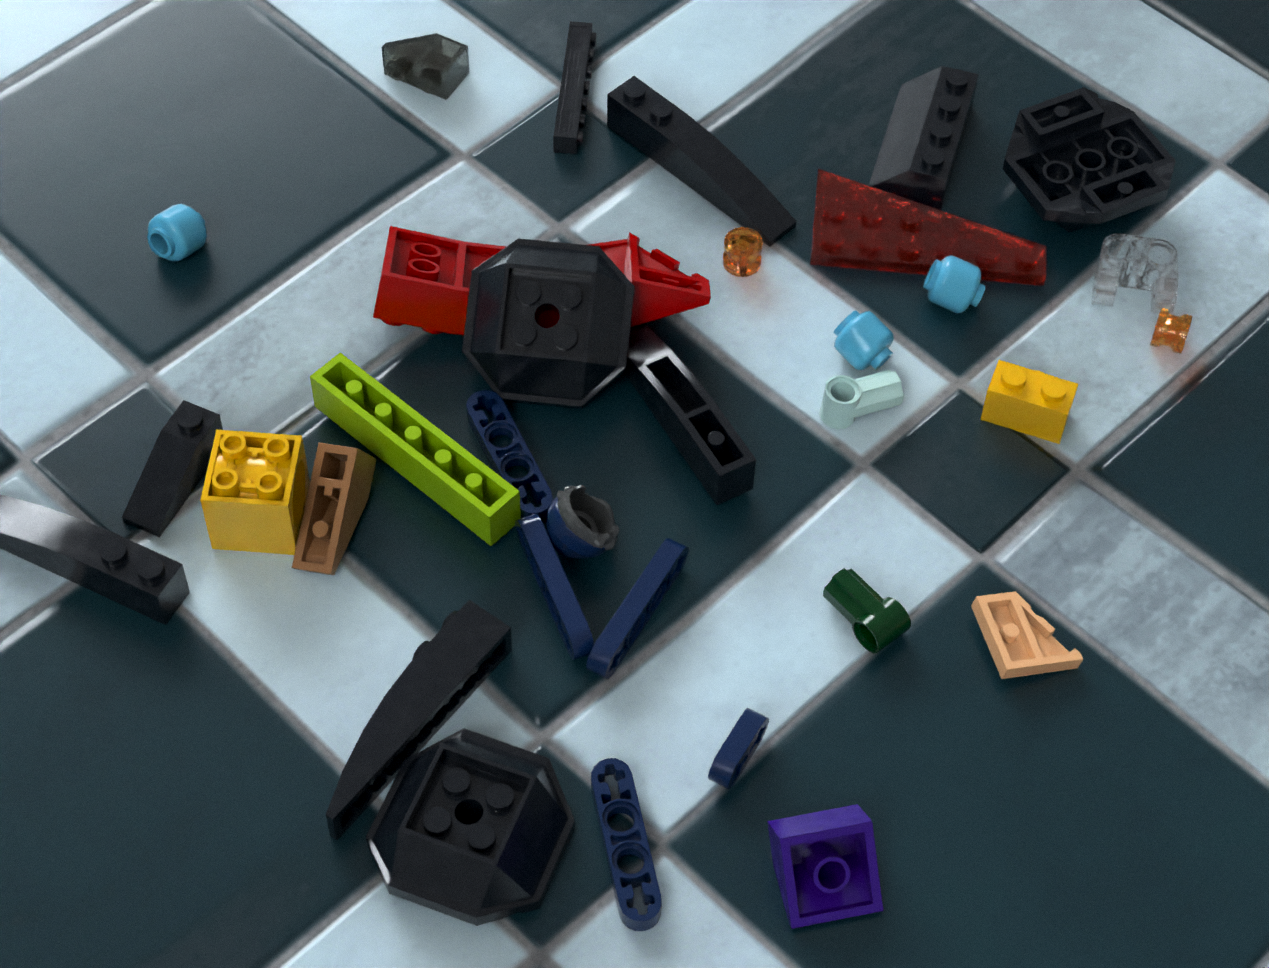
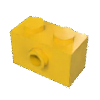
[980,360,1078,444]

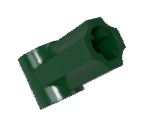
[823,568,911,654]

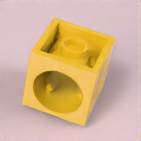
[200,429,310,555]

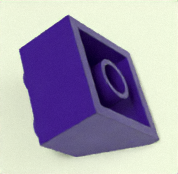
[767,804,883,929]

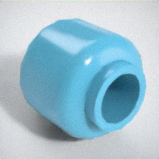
[147,204,207,262]
[923,255,986,313]
[833,310,894,370]

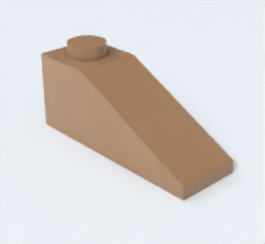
[292,443,377,576]

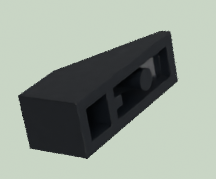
[122,400,223,537]

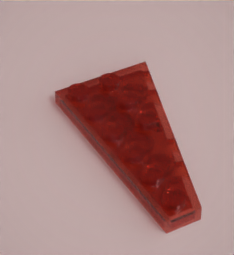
[810,169,1046,286]

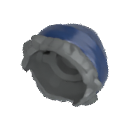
[547,485,619,559]

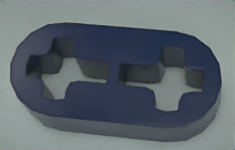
[708,708,769,789]

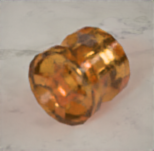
[722,227,763,277]
[1150,307,1193,354]

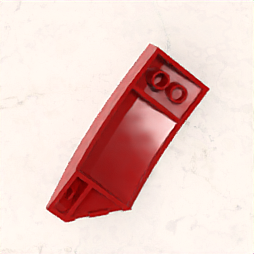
[373,226,711,335]

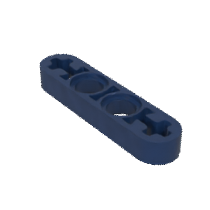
[466,390,553,523]
[515,514,594,660]
[586,538,689,679]
[591,758,662,931]

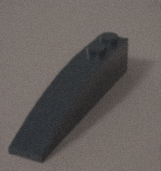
[607,76,797,247]
[0,495,190,625]
[326,600,512,840]

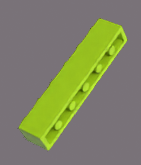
[310,352,521,546]

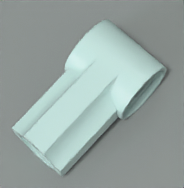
[819,370,904,429]

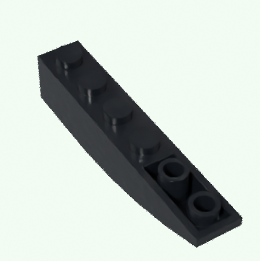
[624,323,756,505]

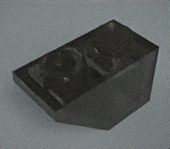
[381,33,469,100]

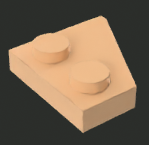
[971,591,1083,679]

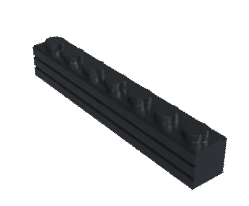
[553,21,597,154]

